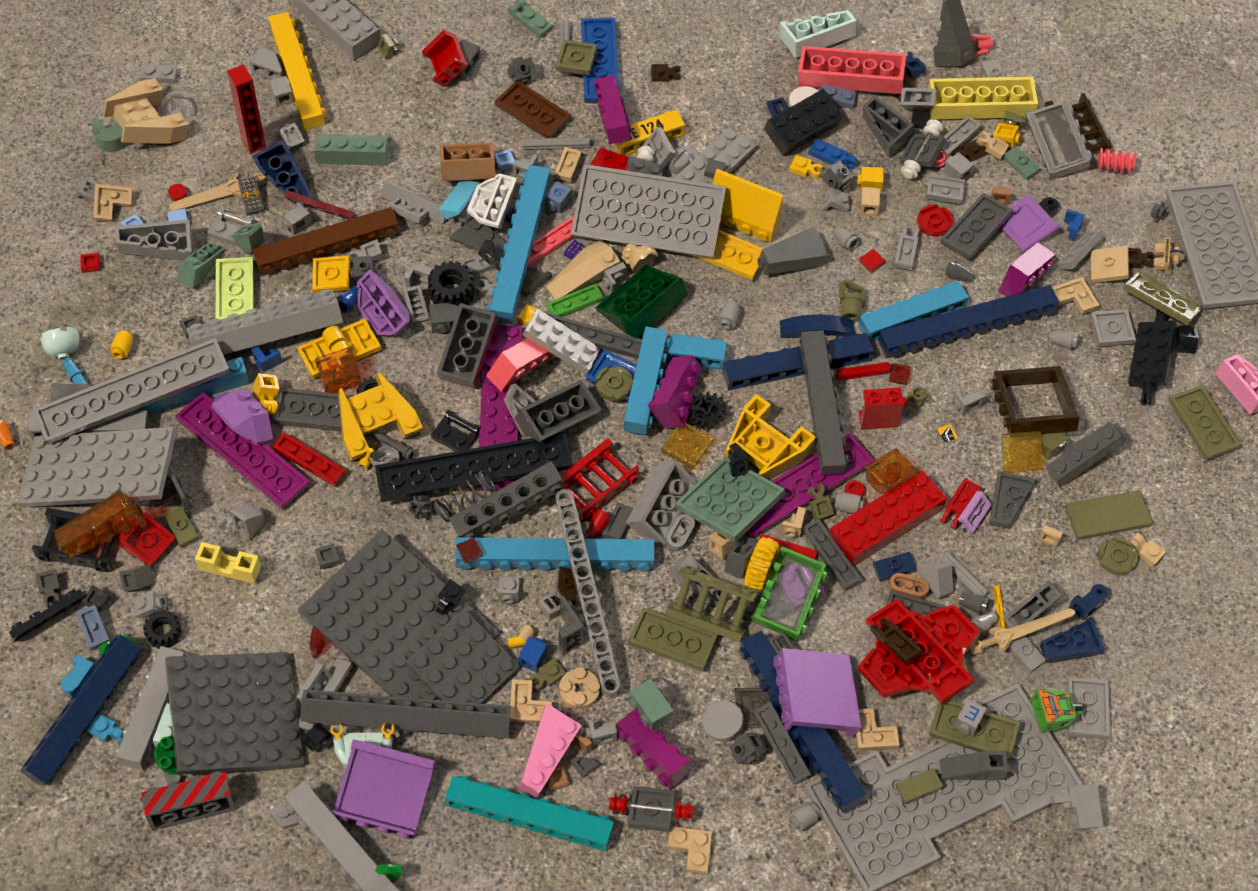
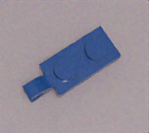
[808,138,857,170]

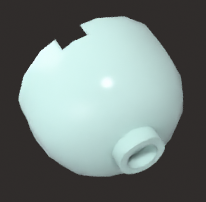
[40,327,79,360]

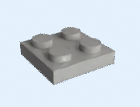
[1090,309,1136,347]

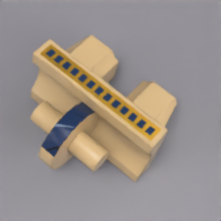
[1154,237,1185,275]

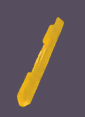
[992,584,1005,628]

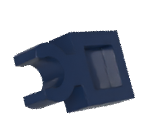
[905,52,926,77]

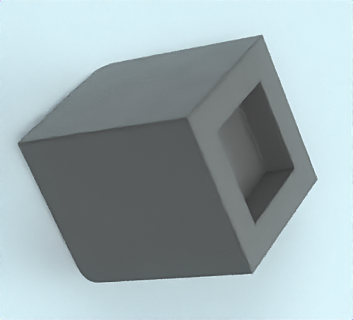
[119,564,154,591]

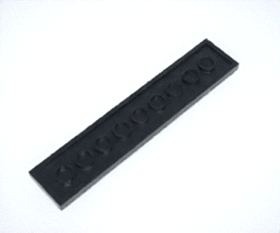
[375,432,573,503]

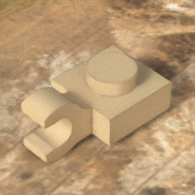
[1131,533,1166,567]

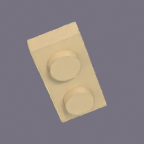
[554,147,582,182]

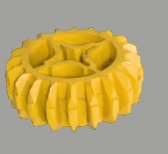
[744,537,779,591]

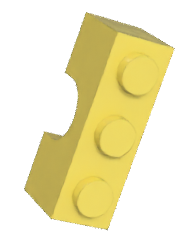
[195,542,261,584]

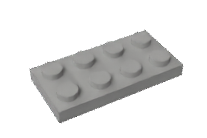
[522,308,601,375]

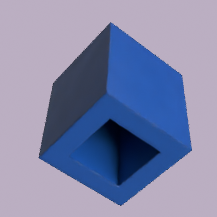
[518,637,547,673]

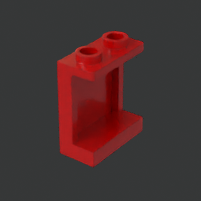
[422,30,468,87]
[858,387,904,430]

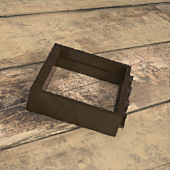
[990,366,1080,437]

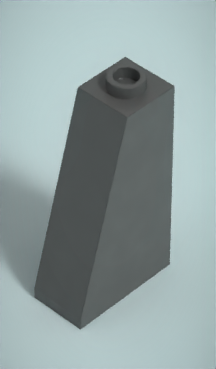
[757,227,828,275]

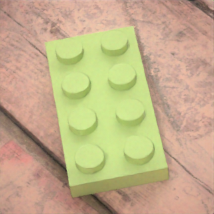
[215,257,254,319]

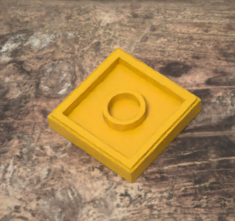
[312,255,350,293]

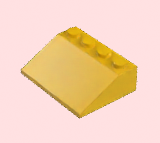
[712,169,784,243]

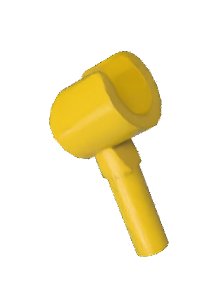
[357,448,373,470]

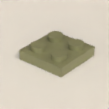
[555,40,597,75]

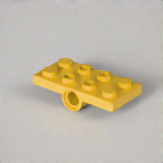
[297,319,381,379]

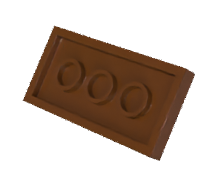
[495,80,571,138]

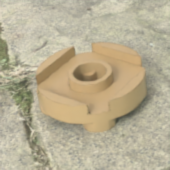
[559,667,600,709]

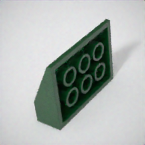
[595,265,688,338]

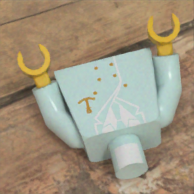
[330,723,396,766]

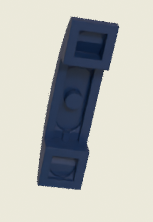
[780,314,854,338]

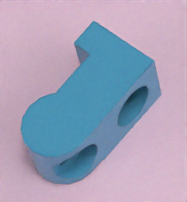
[61,654,94,698]

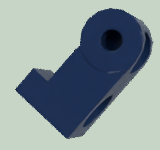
[1069,584,1109,620]

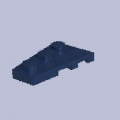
[1040,617,1105,662]

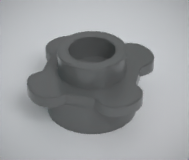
[1151,202,1167,223]

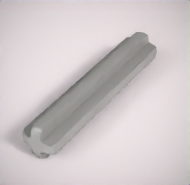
[941,552,988,596]

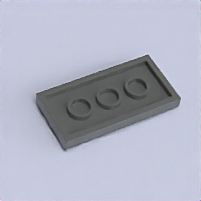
[940,193,1013,260]
[273,387,355,431]

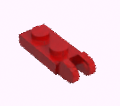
[940,478,982,529]

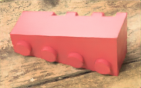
[486,339,556,392]

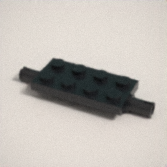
[1128,309,1177,406]

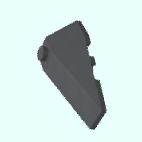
[933,0,974,67]

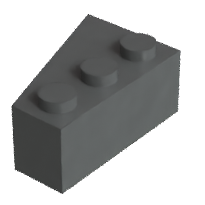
[863,95,914,158]

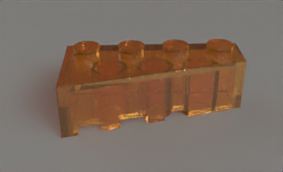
[53,490,148,558]

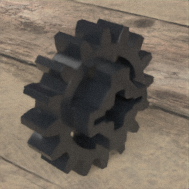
[687,391,727,430]

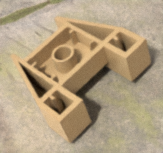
[103,78,189,143]

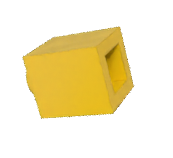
[857,167,883,193]

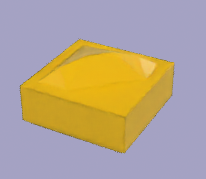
[517,304,543,325]

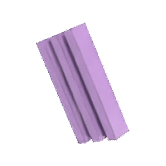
[958,491,992,533]

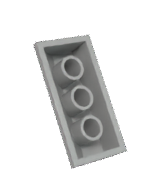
[626,460,697,545]

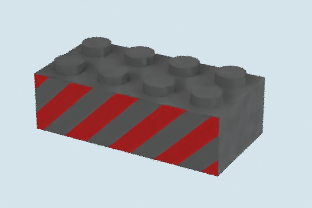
[437,303,498,389]
[141,771,236,831]

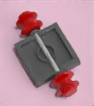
[609,786,694,832]

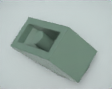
[231,223,264,253]

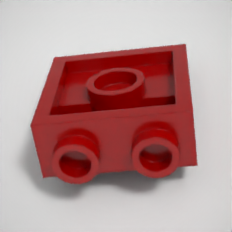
[118,512,176,566]

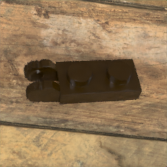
[870,617,922,666]

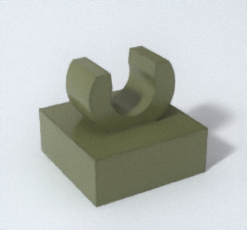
[378,34,400,59]

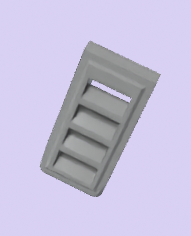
[402,285,430,324]
[538,591,579,621]

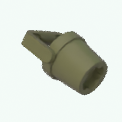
[838,280,866,322]

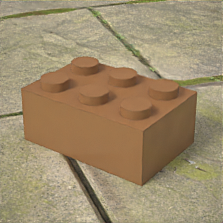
[440,142,495,182]

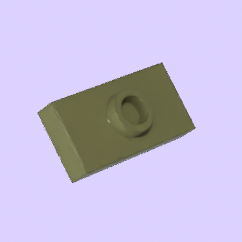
[164,506,199,548]

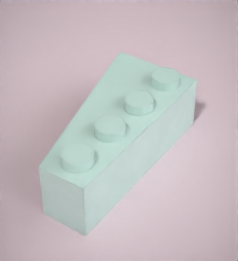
[780,10,856,58]

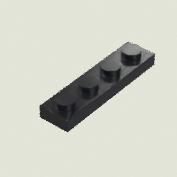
[9,589,85,642]

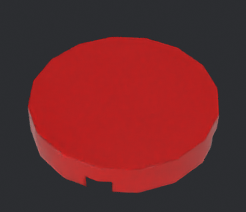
[917,204,953,237]

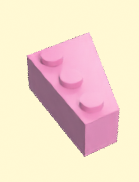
[1215,354,1258,415]

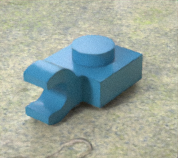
[87,714,123,743]

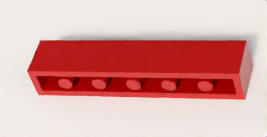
[227,64,266,154]

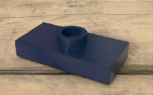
[873,552,917,582]

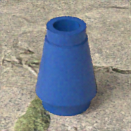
[337,286,358,312]

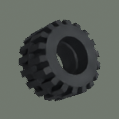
[428,261,475,306]

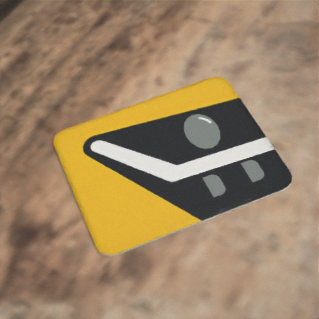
[938,424,958,442]

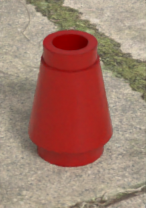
[586,508,611,539]

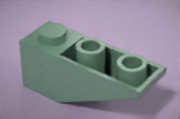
[177,242,225,288]

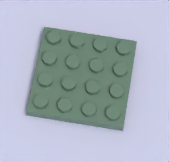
[675,456,785,542]

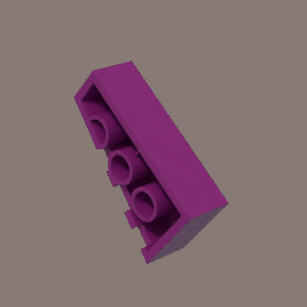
[594,75,632,145]
[616,710,691,790]

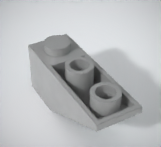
[668,555,731,606]

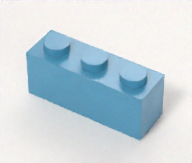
[668,334,727,370]

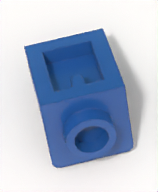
[1064,209,1085,241]

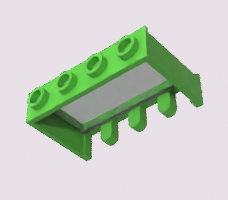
[751,547,827,641]

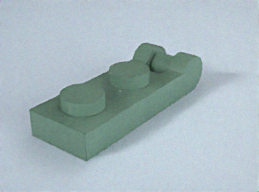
[507,0,553,39]

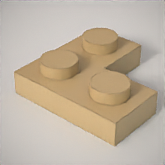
[93,184,132,222]
[1052,277,1100,315]
[510,679,552,723]
[855,708,899,751]
[667,826,712,875]

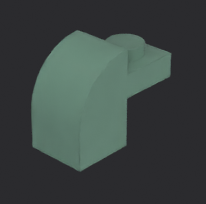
[91,118,131,152]

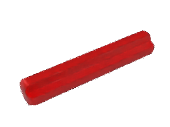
[836,362,891,380]

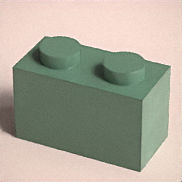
[628,678,673,731]

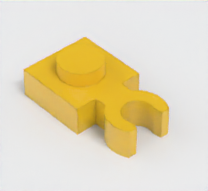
[789,155,823,179]

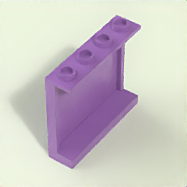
[773,648,861,737]
[332,739,435,839]

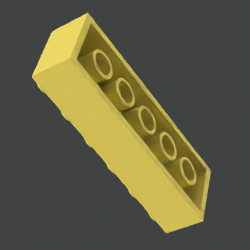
[928,77,1038,120]

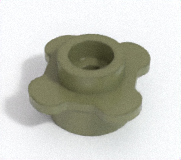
[907,386,930,406]

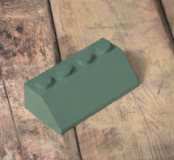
[314,134,390,166]

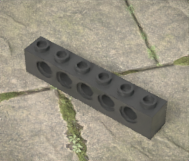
[448,461,565,538]

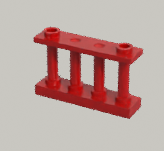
[554,438,639,522]

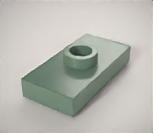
[1002,146,1040,181]

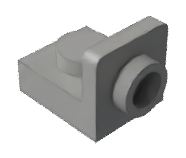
[277,122,305,149]
[74,176,99,202]
[602,262,626,293]
[952,391,984,416]
[498,577,520,604]
[585,719,617,746]

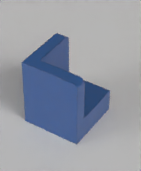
[252,346,283,373]

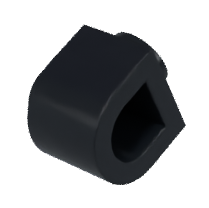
[305,723,332,753]

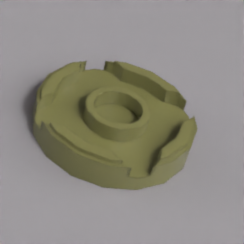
[596,366,633,401]
[1098,537,1138,575]

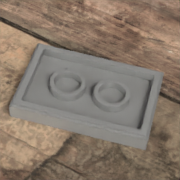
[1067,677,1110,740]

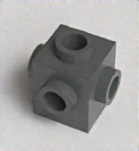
[507,56,536,82]
[821,160,854,191]
[350,255,377,286]
[729,733,767,765]

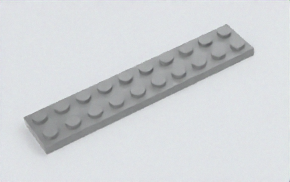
[33,338,230,445]

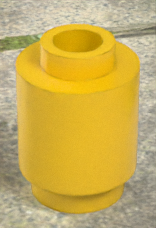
[109,330,133,359]

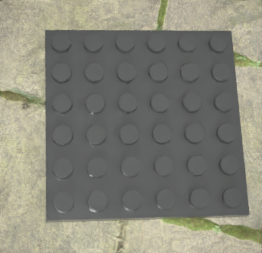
[165,652,304,775]

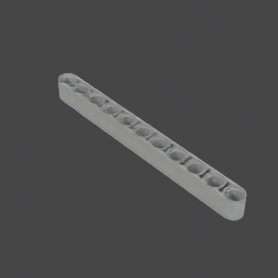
[556,489,620,699]

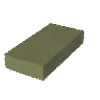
[896,768,943,804]

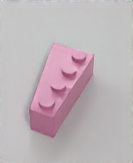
[518,703,582,799]

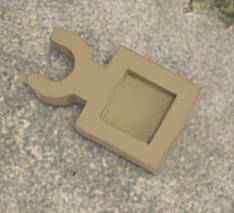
[976,131,1009,160]

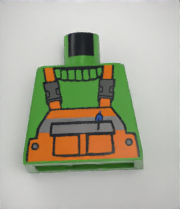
[1030,688,1083,733]

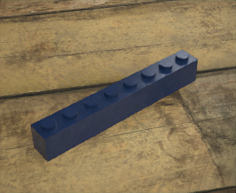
[722,333,873,391]
[20,634,140,785]

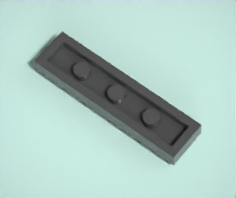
[801,518,862,591]
[754,701,813,784]

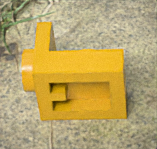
[993,123,1022,149]

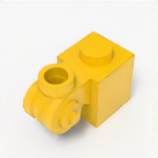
[252,374,280,416]

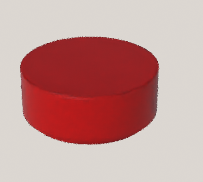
[168,184,187,201]
[844,480,864,499]

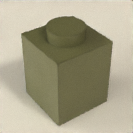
[1035,432,1068,460]

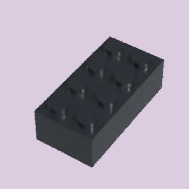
[763,88,844,156]

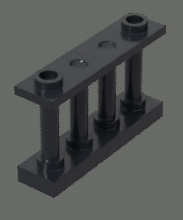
[32,508,126,572]

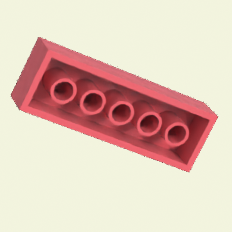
[798,46,906,94]

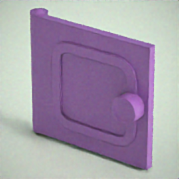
[1000,194,1060,253]

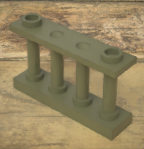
[665,566,758,642]

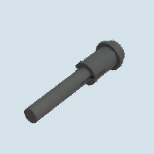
[369,430,415,460]

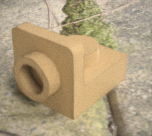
[781,507,806,538]

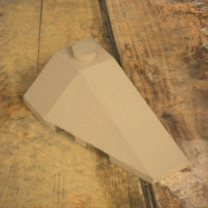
[546,241,620,300]

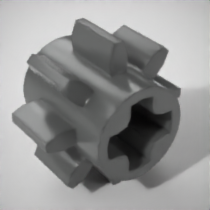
[408,495,433,519]

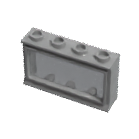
[1025,99,1092,180]

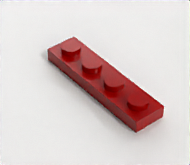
[272,432,346,487]

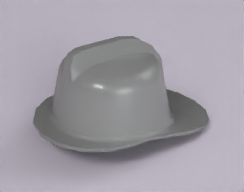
[664,147,698,178]

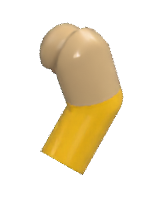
[508,625,534,648]

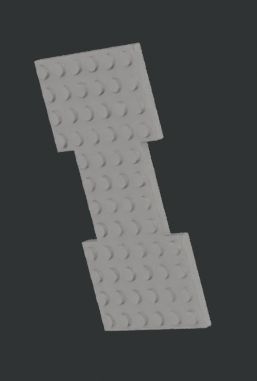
[804,684,1083,891]

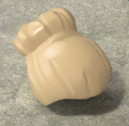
[622,243,658,272]

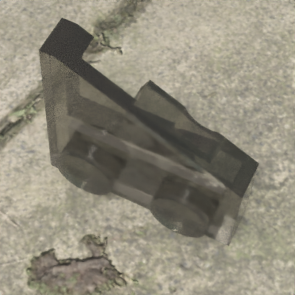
[521,265,552,297]

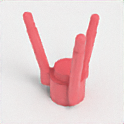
[970,34,993,57]

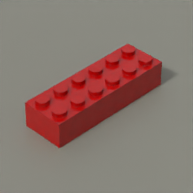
[829,470,947,567]

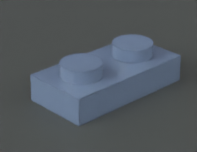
[820,83,856,109]
[76,605,110,650]

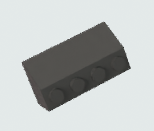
[514,379,602,442]

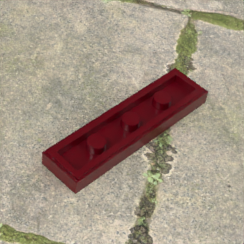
[284,190,357,220]

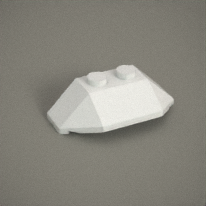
[467,173,517,229]

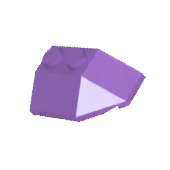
[357,269,410,336]
[212,389,273,445]

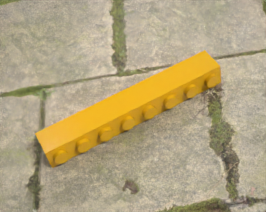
[268,12,326,130]

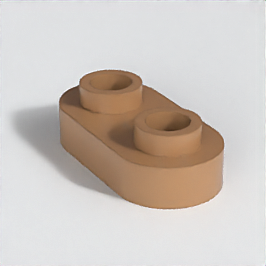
[889,573,929,599]

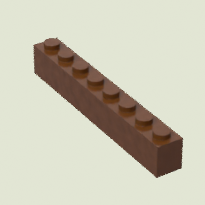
[252,207,400,276]

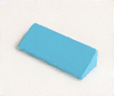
[439,180,480,219]

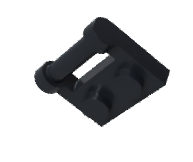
[431,410,481,451]

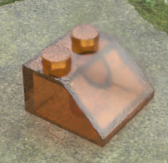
[315,346,361,394]
[865,448,920,493]

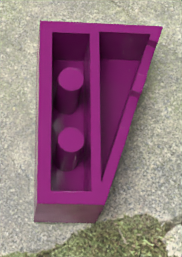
[998,243,1056,296]

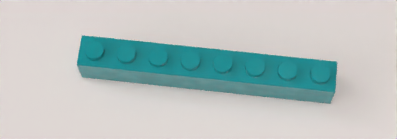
[445,776,614,852]

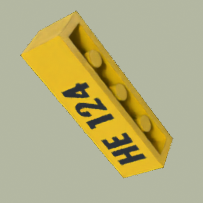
[613,110,685,156]

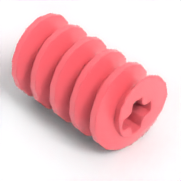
[1097,148,1136,175]

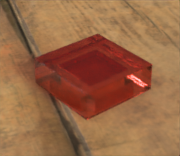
[889,363,911,385]
[456,537,483,564]

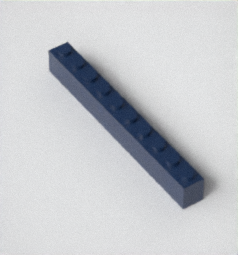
[878,285,1059,359]
[739,630,866,813]

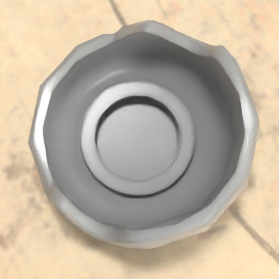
[369,446,400,468]

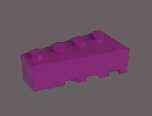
[648,355,701,428]

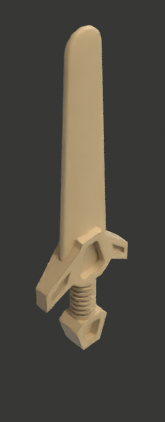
[169,172,267,211]
[969,609,1075,654]

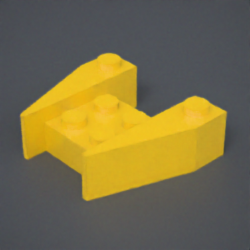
[338,373,423,461]
[726,394,816,480]

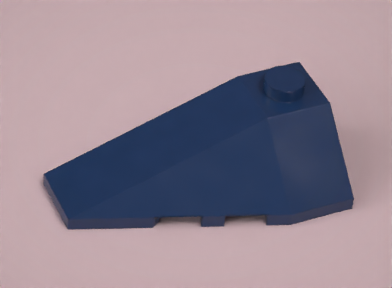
[252,139,315,207]

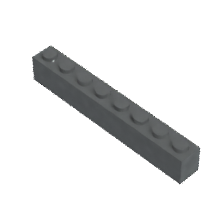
[799,330,849,475]

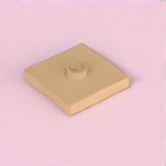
[1091,245,1129,283]

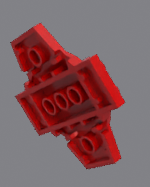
[858,599,980,704]

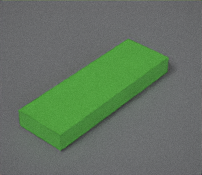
[546,283,604,317]

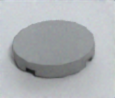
[703,701,744,741]

